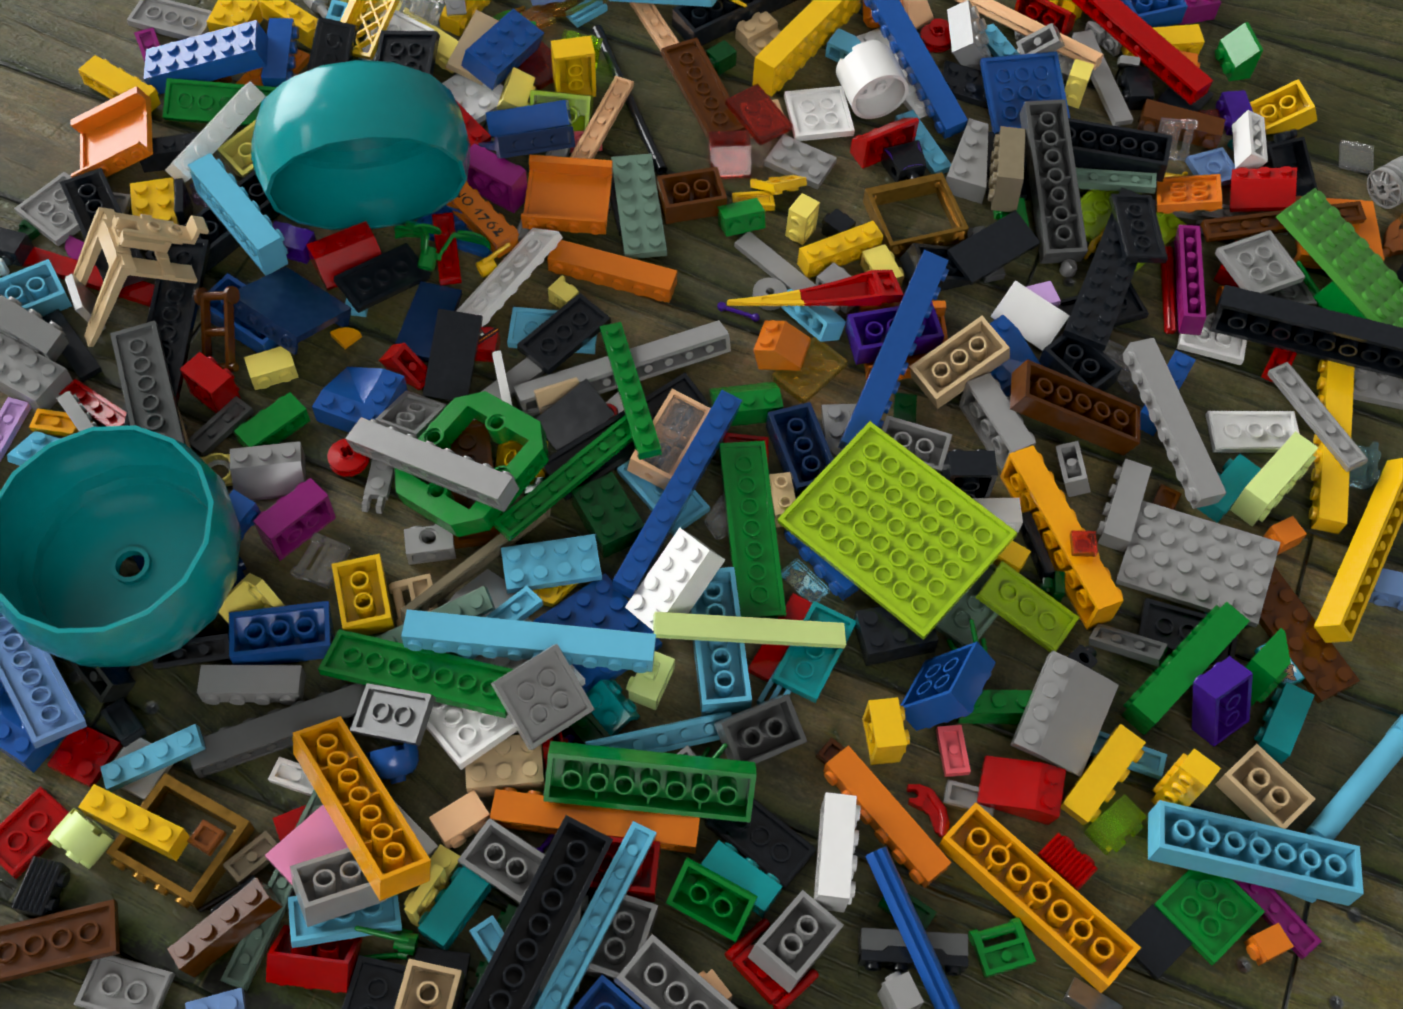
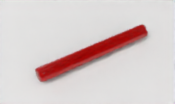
[1161,246,1177,334]

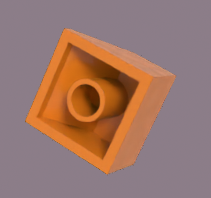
[753,320,811,371]

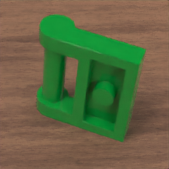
[968,917,1036,978]

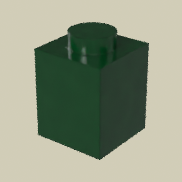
[706,40,737,76]

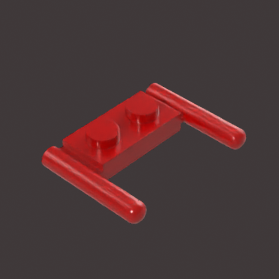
[724,918,819,1009]

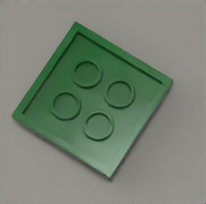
[1154,869,1265,966]

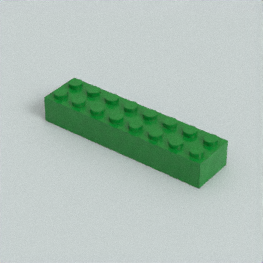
[543,741,757,823]

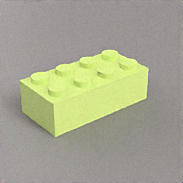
[1230,431,1318,527]

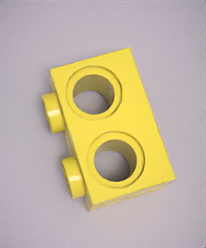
[785,193,820,245]

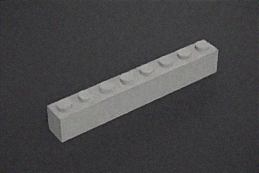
[1123,338,1226,509]
[345,417,519,512]

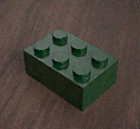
[571,472,644,558]

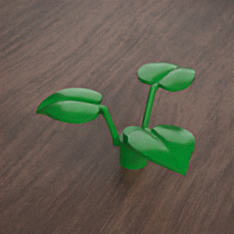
[394,220,491,271]

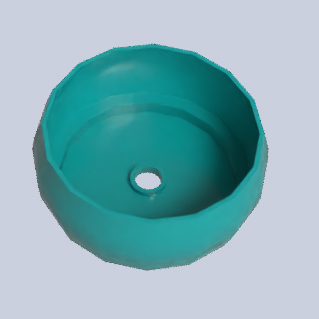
[251,60,470,230]
[0,425,241,667]

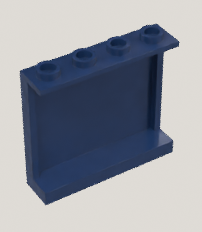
[234,266,351,355]

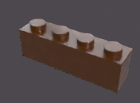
[1137,99,1226,149]
[167,878,283,978]

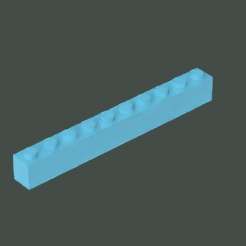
[401,610,656,673]

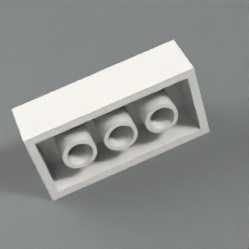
[625,528,725,640]
[814,792,861,912]

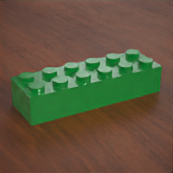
[1121,601,1250,735]

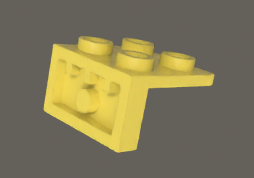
[218,573,285,624]

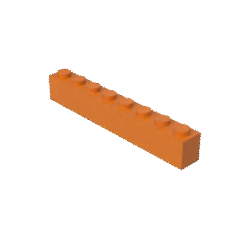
[490,787,700,854]

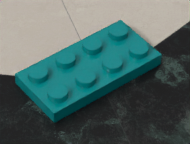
[772,601,856,703]

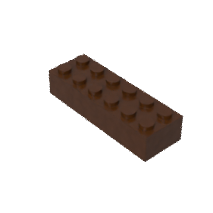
[1010,359,1140,456]

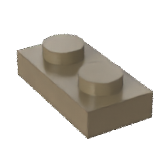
[222,831,278,886]

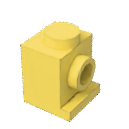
[548,275,579,309]

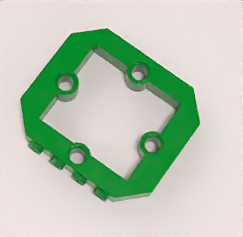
[395,391,549,537]

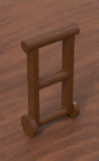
[193,286,240,372]

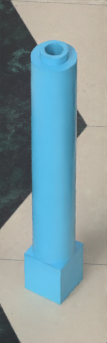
[1306,714,1403,840]

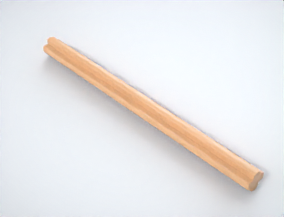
[953,0,1104,70]

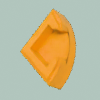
[330,327,362,349]

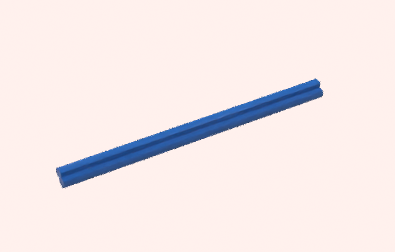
[865,847,961,1009]

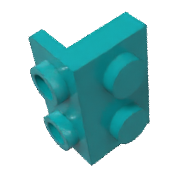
[586,679,640,736]

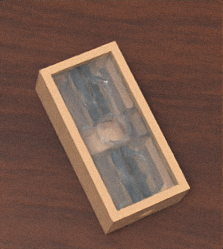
[627,389,711,490]

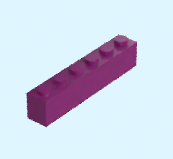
[1174,225,1206,335]

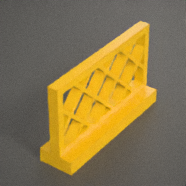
[340,0,400,60]

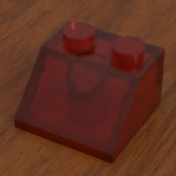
[707,130,751,179]

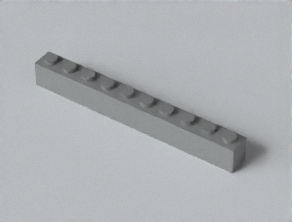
[513,320,731,416]

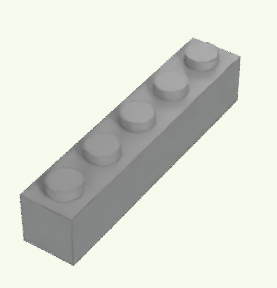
[56,391,98,432]

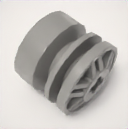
[1367,156,1403,209]

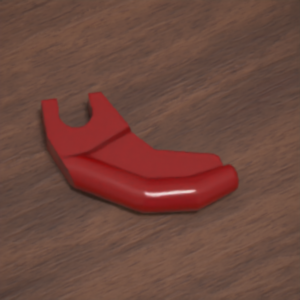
[907,784,950,838]

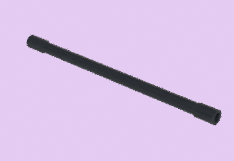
[592,25,668,175]

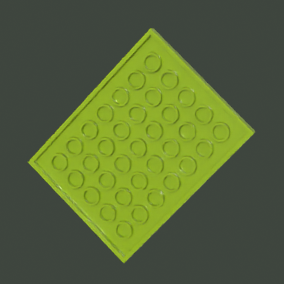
[777,421,1017,640]

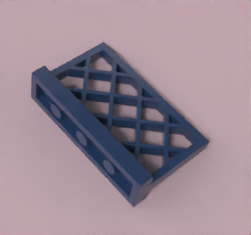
[479,126,575,159]

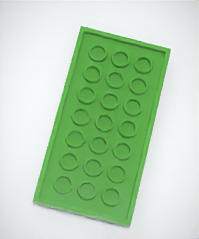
[1276,188,1403,328]

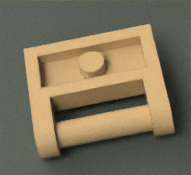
[389,573,438,627]

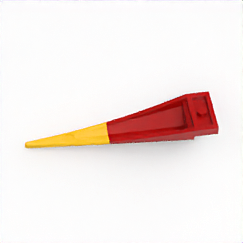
[727,270,904,306]

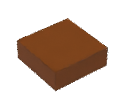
[187,819,227,857]

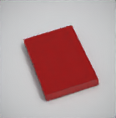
[0,786,69,879]

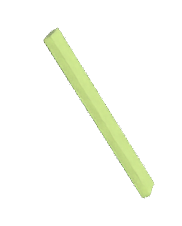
[653,612,846,648]

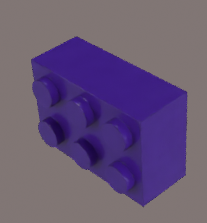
[1192,656,1253,747]

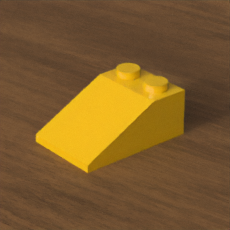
[1250,79,1318,135]

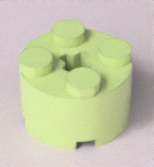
[47,808,115,869]

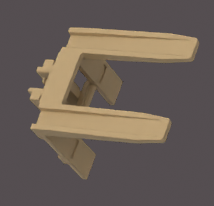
[69,207,209,347]

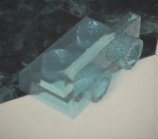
[1349,441,1381,490]

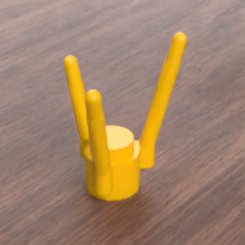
[475,243,511,278]

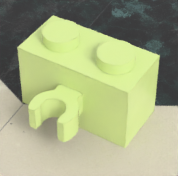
[626,651,675,710]

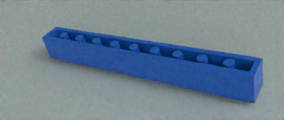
[863,0,968,139]
[838,250,949,450]
[611,390,742,599]

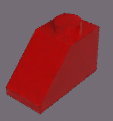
[379,343,428,390]

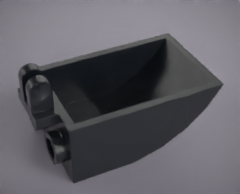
[1262,129,1318,197]

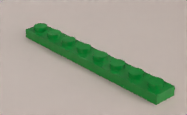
[600,322,662,460]
[493,415,633,542]

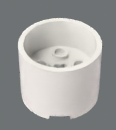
[836,40,909,119]

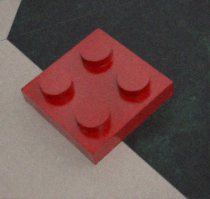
[47,727,122,788]

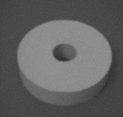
[753,278,787,310]

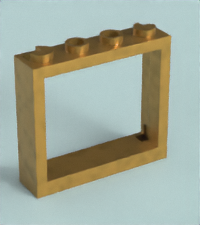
[863,172,969,258]
[106,773,255,910]

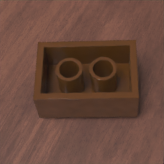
[657,167,727,224]

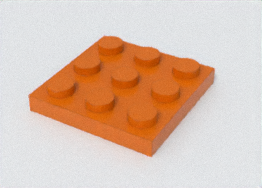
[1157,174,1222,214]

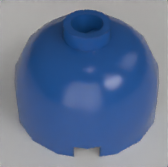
[366,743,419,784]

